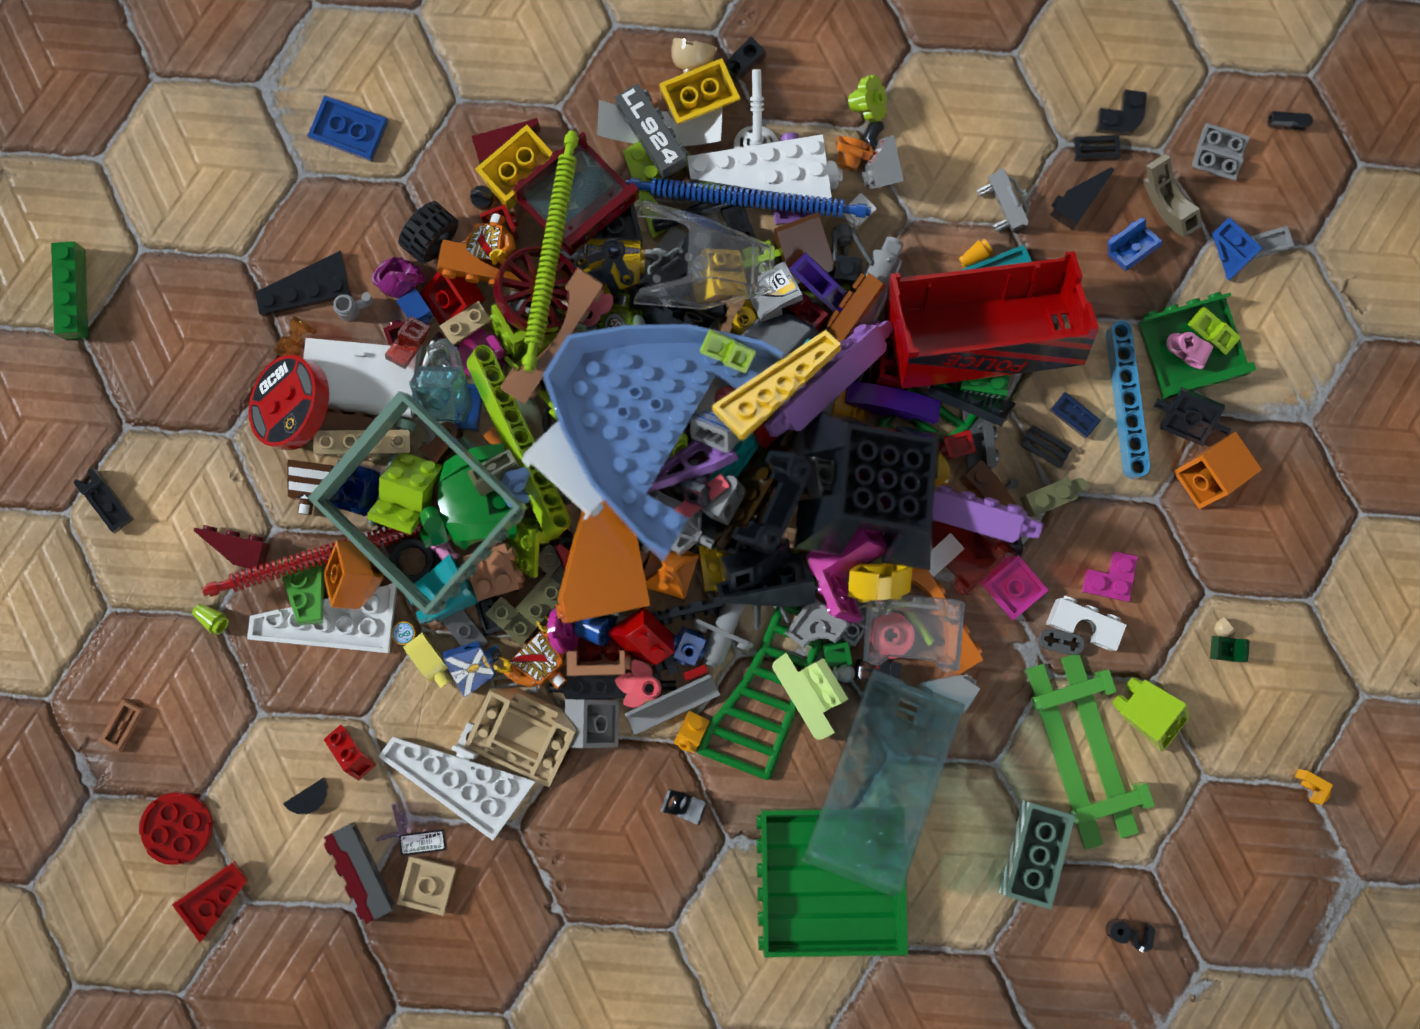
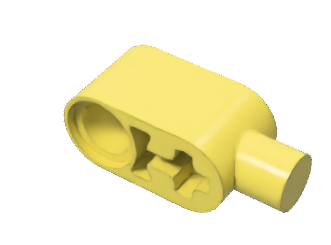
[403,632,452,688]

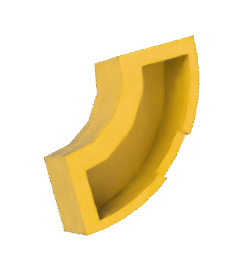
[848,563,913,603]

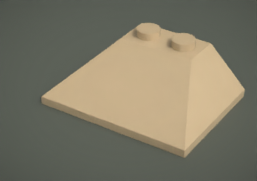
[464,688,577,787]

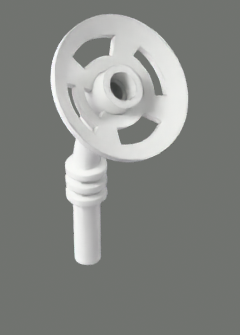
[734,69,778,149]

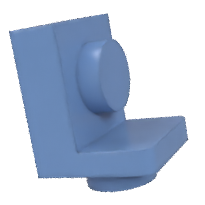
[501,467,530,508]

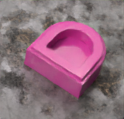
[486,334,506,360]

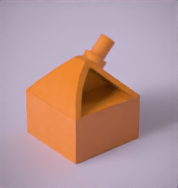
[323,540,384,609]
[644,550,699,601]

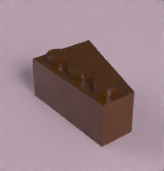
[310,409,372,441]

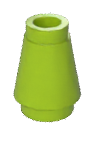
[192,603,229,635]

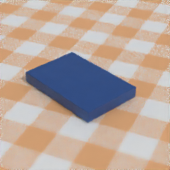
[307,95,389,162]

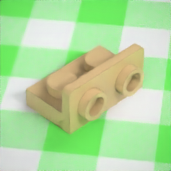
[440,301,491,345]

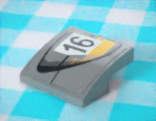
[746,262,803,323]

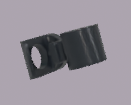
[1106,919,1155,952]

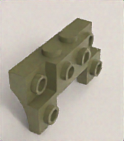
[485,543,565,646]

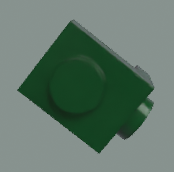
[1210,636,1250,663]

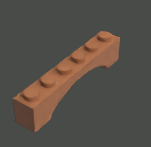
[500,267,604,404]

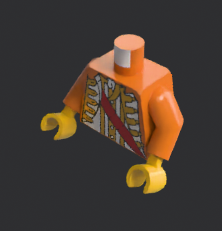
[460,214,517,268]
[494,616,567,689]

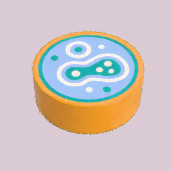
[392,621,416,645]

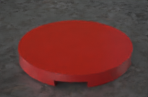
[139,792,213,865]

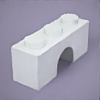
[1046,596,1126,651]

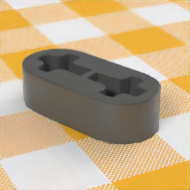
[1038,629,1084,655]

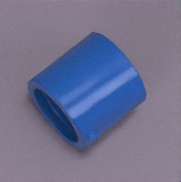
[574,615,615,646]

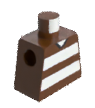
[287,459,334,515]

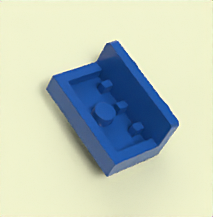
[1108,217,1162,271]

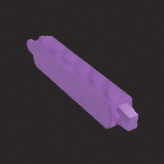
[765,321,893,437]
[881,477,1043,542]

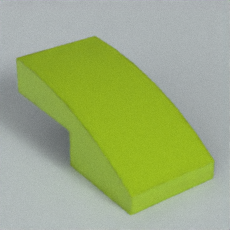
[1187,307,1241,355]
[700,329,756,373]

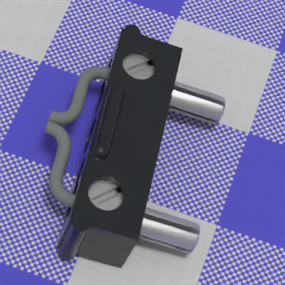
[639,246,703,304]

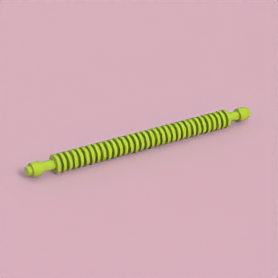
[522,131,579,373]

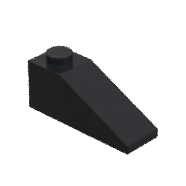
[1050,167,1115,230]

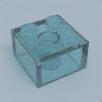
[409,366,473,422]

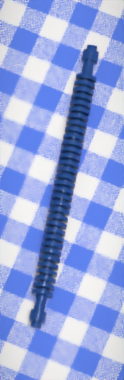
[626,178,871,218]

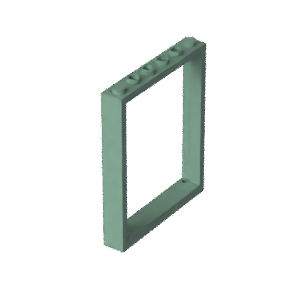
[308,391,527,615]

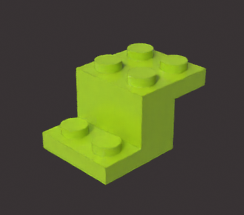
[368,453,443,535]

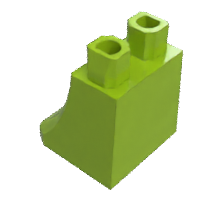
[1112,677,1190,752]

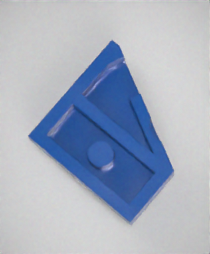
[1212,217,1263,281]

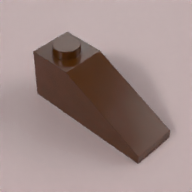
[959,460,1017,506]

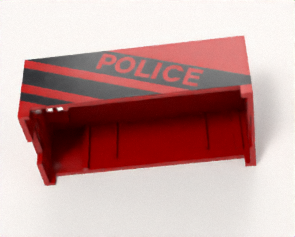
[884,251,1099,389]

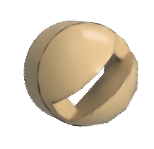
[1214,617,1235,637]

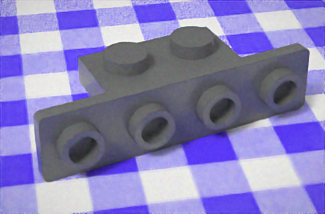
[962,410,999,492]

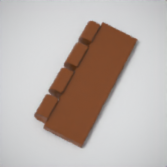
[818,273,886,343]

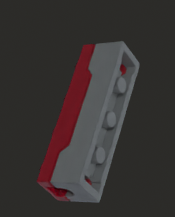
[324,822,396,924]

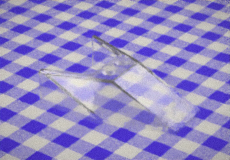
[634,200,775,310]

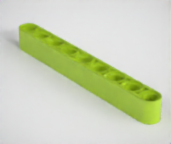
[466,345,571,538]

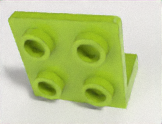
[490,304,528,361]
[509,517,559,578]

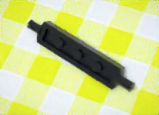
[549,673,676,699]

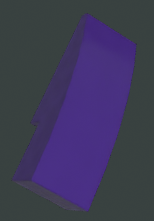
[789,252,848,312]

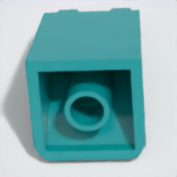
[407,555,480,625]

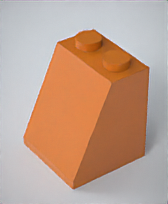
[1173,431,1262,509]

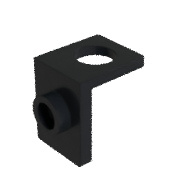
[660,789,707,825]

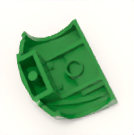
[438,443,517,550]

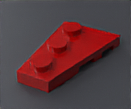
[172,860,248,943]

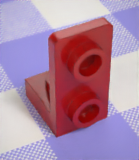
[324,725,376,781]

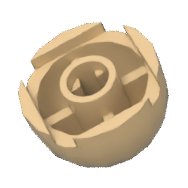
[671,38,717,74]

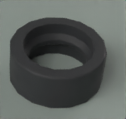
[389,539,436,584]

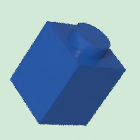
[396,288,434,328]

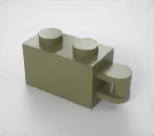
[1020,477,1087,518]

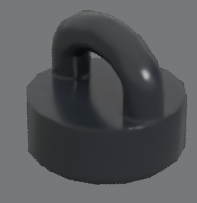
[470,185,494,210]

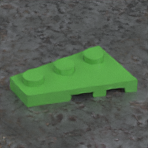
[276,558,324,626]

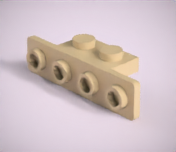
[313,430,410,461]

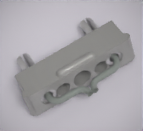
[977,168,1029,232]

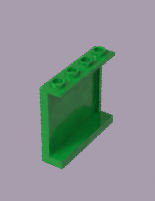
[1137,292,1256,400]

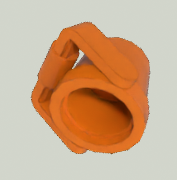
[835,136,874,171]

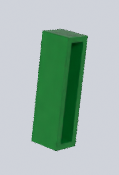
[51,241,88,340]

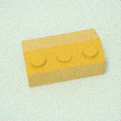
[659,58,740,125]
[475,125,553,210]

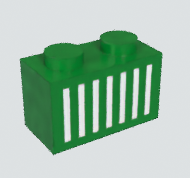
[957,375,1010,400]

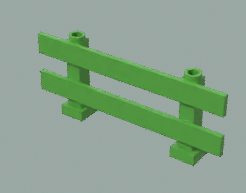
[1025,654,1155,850]

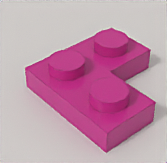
[1082,552,1138,602]

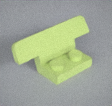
[772,653,848,740]

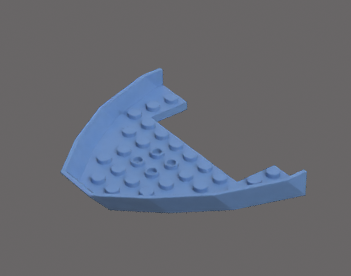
[543,324,784,562]

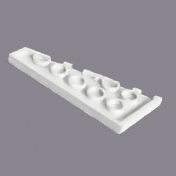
[687,134,832,202]
[247,583,397,653]
[378,737,536,840]

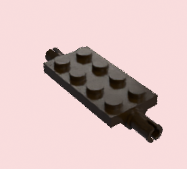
[713,430,796,551]

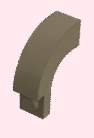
[1144,154,1202,238]

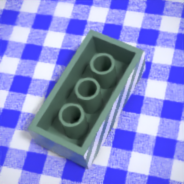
[999,800,1075,909]

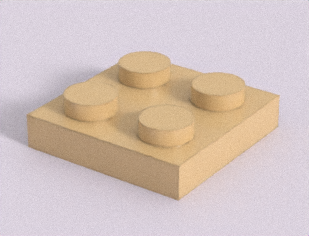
[397,856,457,916]

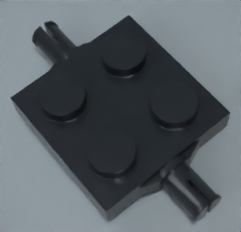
[1153,387,1231,446]

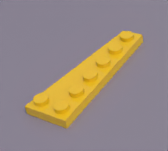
[712,330,841,441]

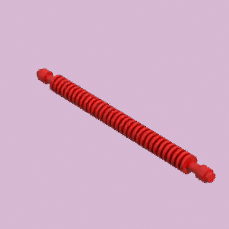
[202,522,423,597]

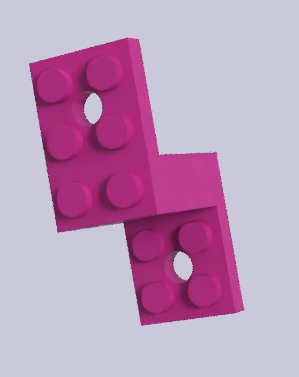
[806,528,886,624]

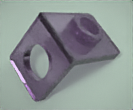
[375,801,408,842]

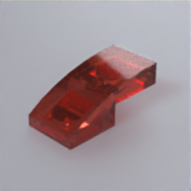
[385,316,430,369]

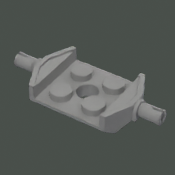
[646,489,715,555]

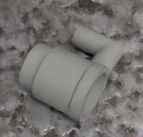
[333,292,374,322]

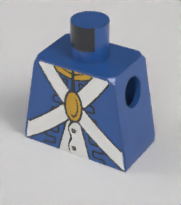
[442,641,503,697]

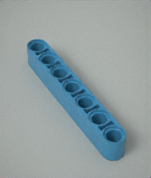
[1106,320,1150,480]

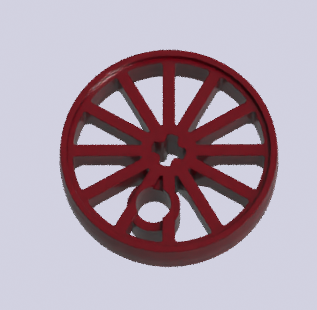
[494,246,577,335]

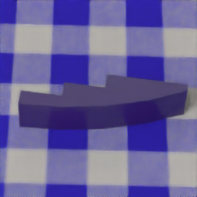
[845,381,940,424]

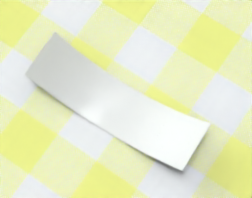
[597,100,723,146]

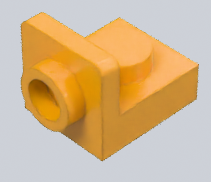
[1295,769,1333,806]

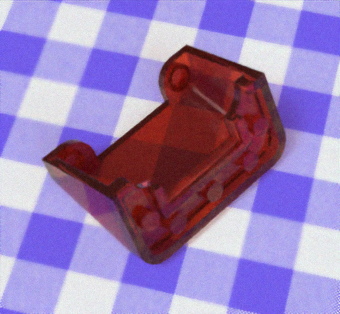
[932,490,1018,596]

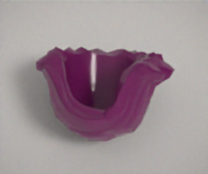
[372,257,426,298]

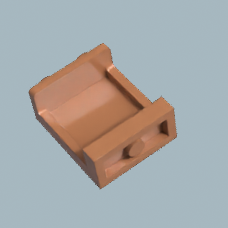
[567,650,631,676]

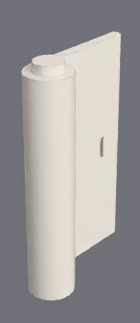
[304,338,419,418]

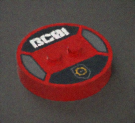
[249,355,329,450]

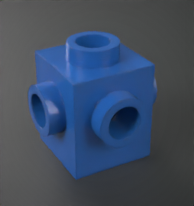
[672,626,706,666]

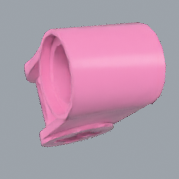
[1166,332,1213,369]

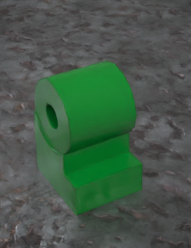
[420,506,448,548]

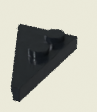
[927,385,1016,427]

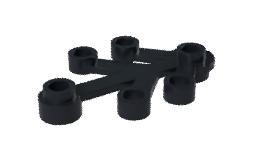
[567,238,634,319]

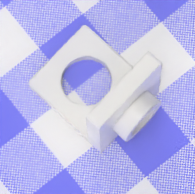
[842,193,877,229]
[451,722,479,761]

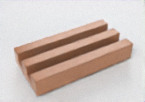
[99,699,145,752]

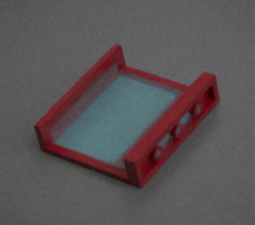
[513,132,639,256]

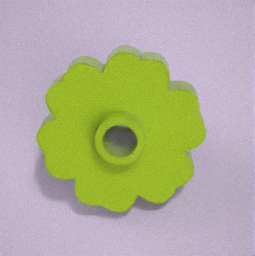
[848,74,887,123]

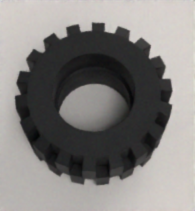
[398,201,459,264]

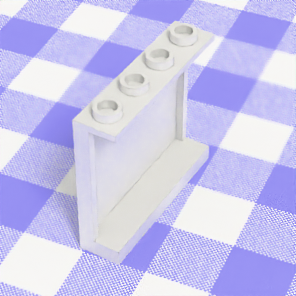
[522,421,605,520]

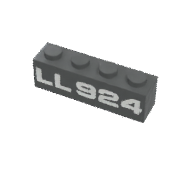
[615,83,688,179]

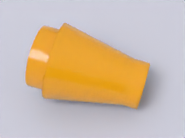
[958,239,994,269]

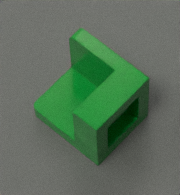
[822,639,853,667]

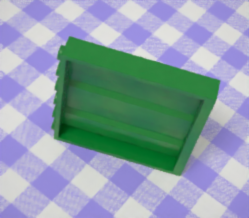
[756,807,908,958]

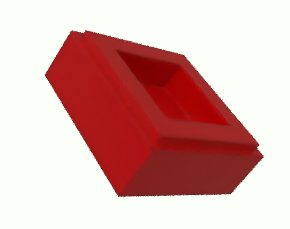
[683,664,708,681]

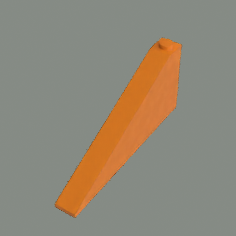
[556,501,650,623]

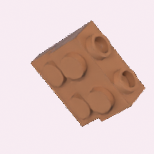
[463,542,524,601]

